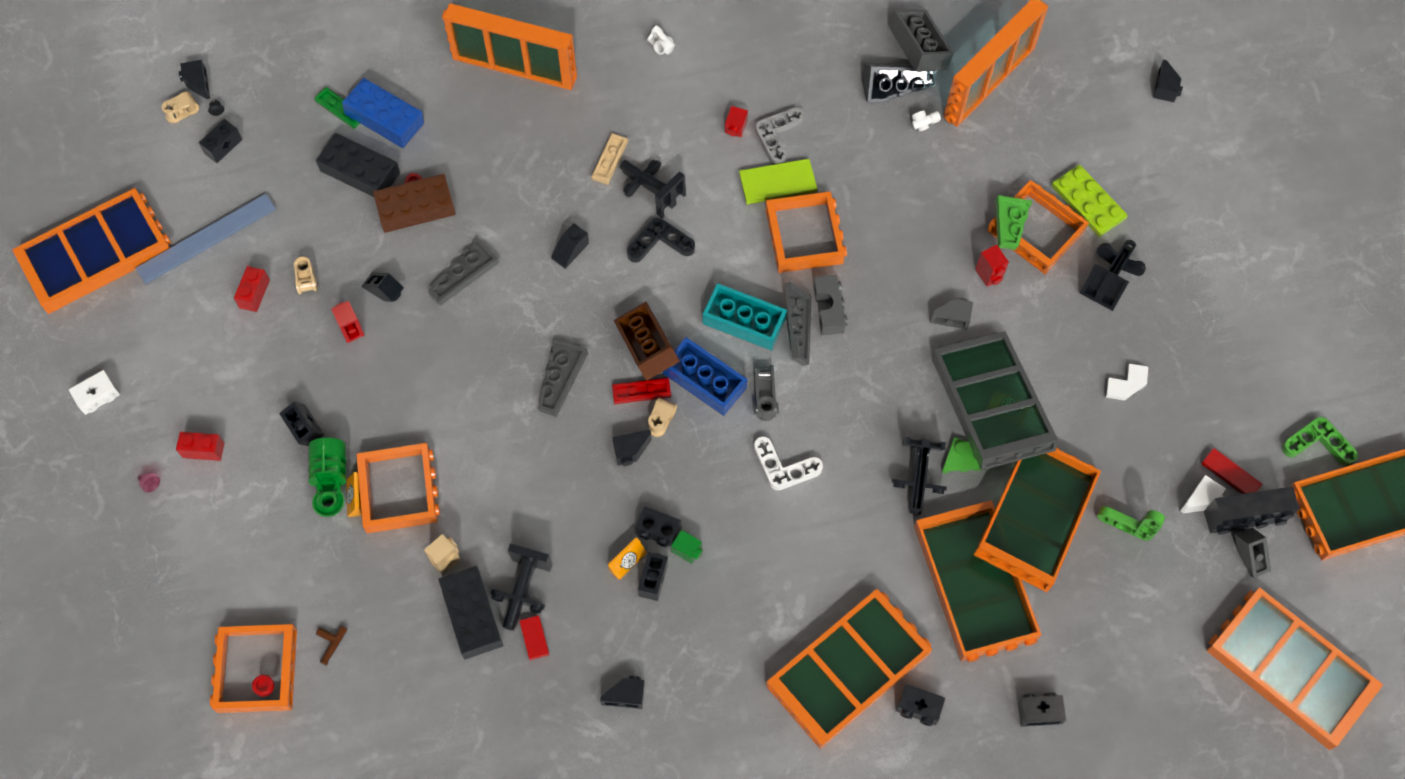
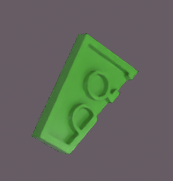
[995,195,1032,250]

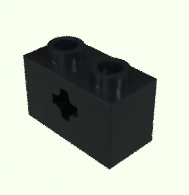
[198,119,243,163]
[279,402,324,446]
[638,552,668,601]
[896,684,945,726]
[1017,692,1066,727]

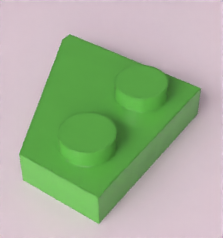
[942,437,986,474]

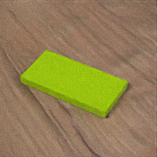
[739,159,817,205]

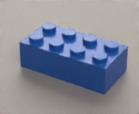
[342,78,424,148]
[663,337,748,416]

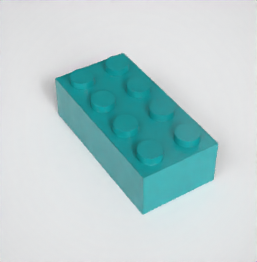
[702,283,787,351]

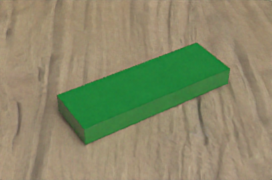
[314,87,360,129]

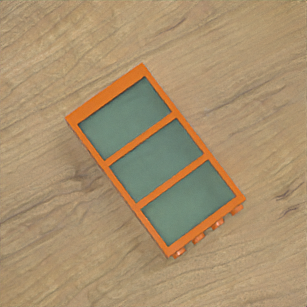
[943,0,1049,127]
[1207,587,1383,750]

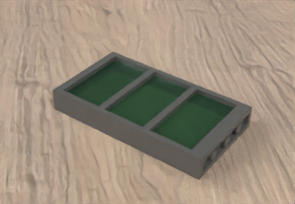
[932,331,1058,470]

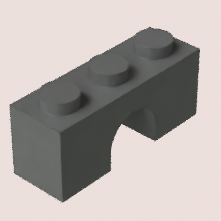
[813,275,848,335]

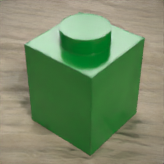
[671,530,703,564]

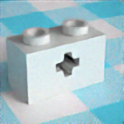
[68,370,120,415]

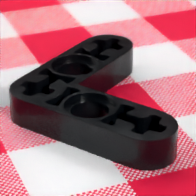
[627,218,695,263]

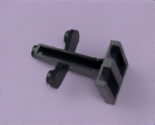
[619,160,686,218]
[1080,240,1146,311]
[891,437,947,515]
[491,543,553,631]

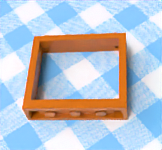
[987,180,1089,274]
[765,191,847,273]
[356,443,440,533]
[210,624,297,713]

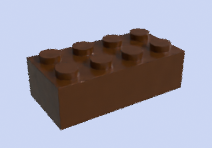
[373,173,456,233]
[614,302,680,381]

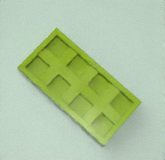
[1051,164,1128,237]

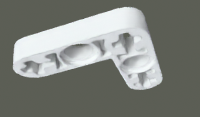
[754,437,823,490]

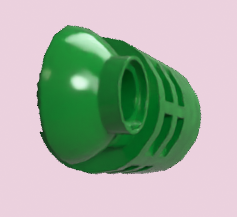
[308,438,346,517]

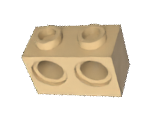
[424,534,461,576]

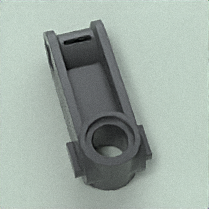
[753,365,779,421]

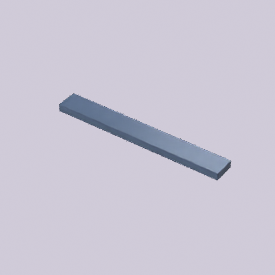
[135,194,276,284]

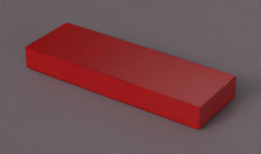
[612,378,671,404]
[1201,448,1262,494]

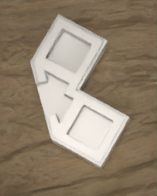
[1106,364,1148,401]

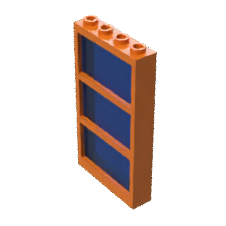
[12,188,171,314]

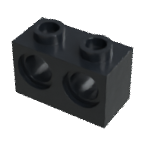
[635,506,681,547]

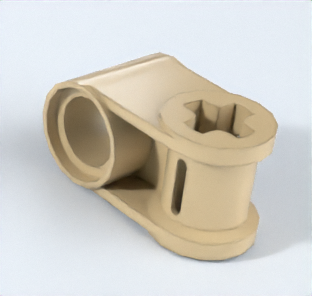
[161,92,199,123]
[294,257,318,295]
[648,398,677,437]

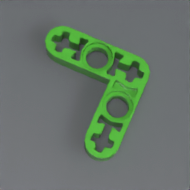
[1282,417,1358,466]
[1097,506,1165,541]

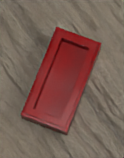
[519,615,550,661]

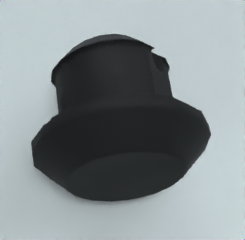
[208,100,224,116]

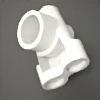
[647,25,675,55]
[912,110,941,132]

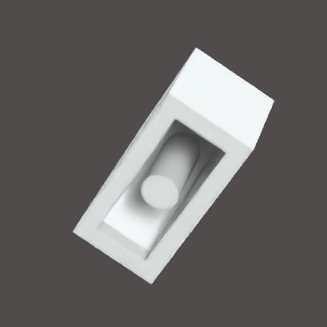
[1180,475,1226,513]

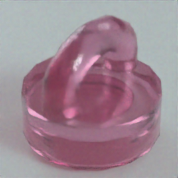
[137,473,160,493]

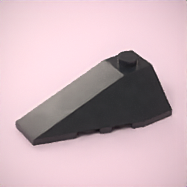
[862,63,937,102]

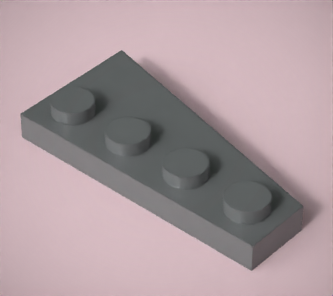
[428,237,499,306]
[785,282,812,366]
[538,339,589,417]

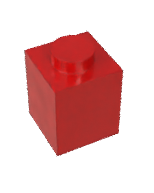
[725,106,748,137]

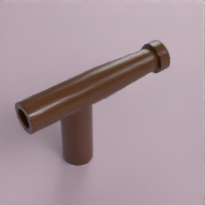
[316,626,348,666]

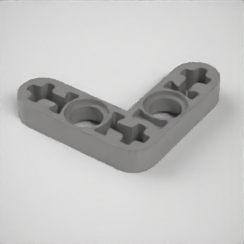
[755,108,804,165]

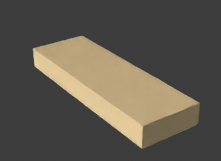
[591,133,628,185]

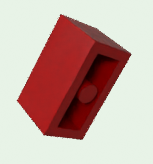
[975,244,1009,287]
[234,266,270,312]
[331,301,365,343]
[176,432,225,461]

